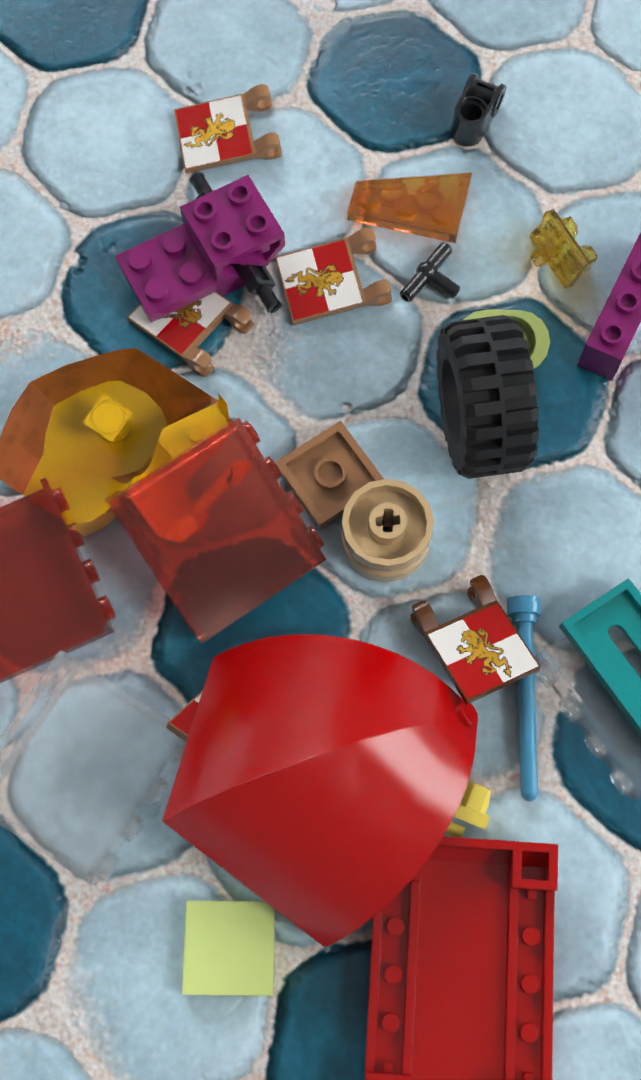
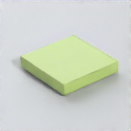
[182,900,276,996]

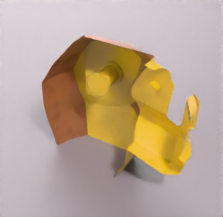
[0,348,252,544]

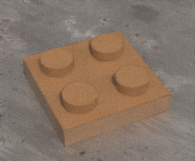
[274,421,384,530]

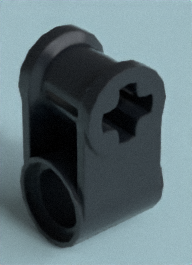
[451,72,507,147]

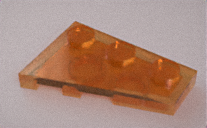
[347,173,472,243]

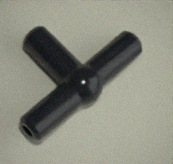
[400,242,460,302]

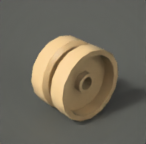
[341,479,434,583]

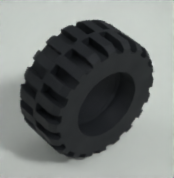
[436,315,539,479]

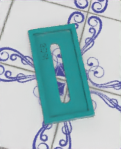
[559,578,641,737]

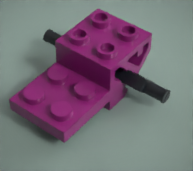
[115,172,285,323]

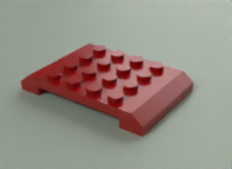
[364,836,558,1080]

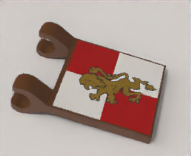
[410,575,541,705]

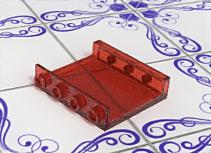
[105,418,327,644]
[0,477,116,684]

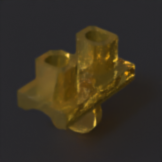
[529,209,598,288]

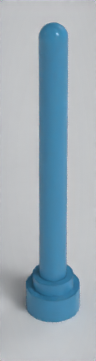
[507,595,541,801]

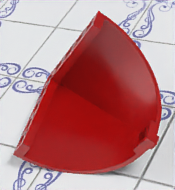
[162,634,478,948]

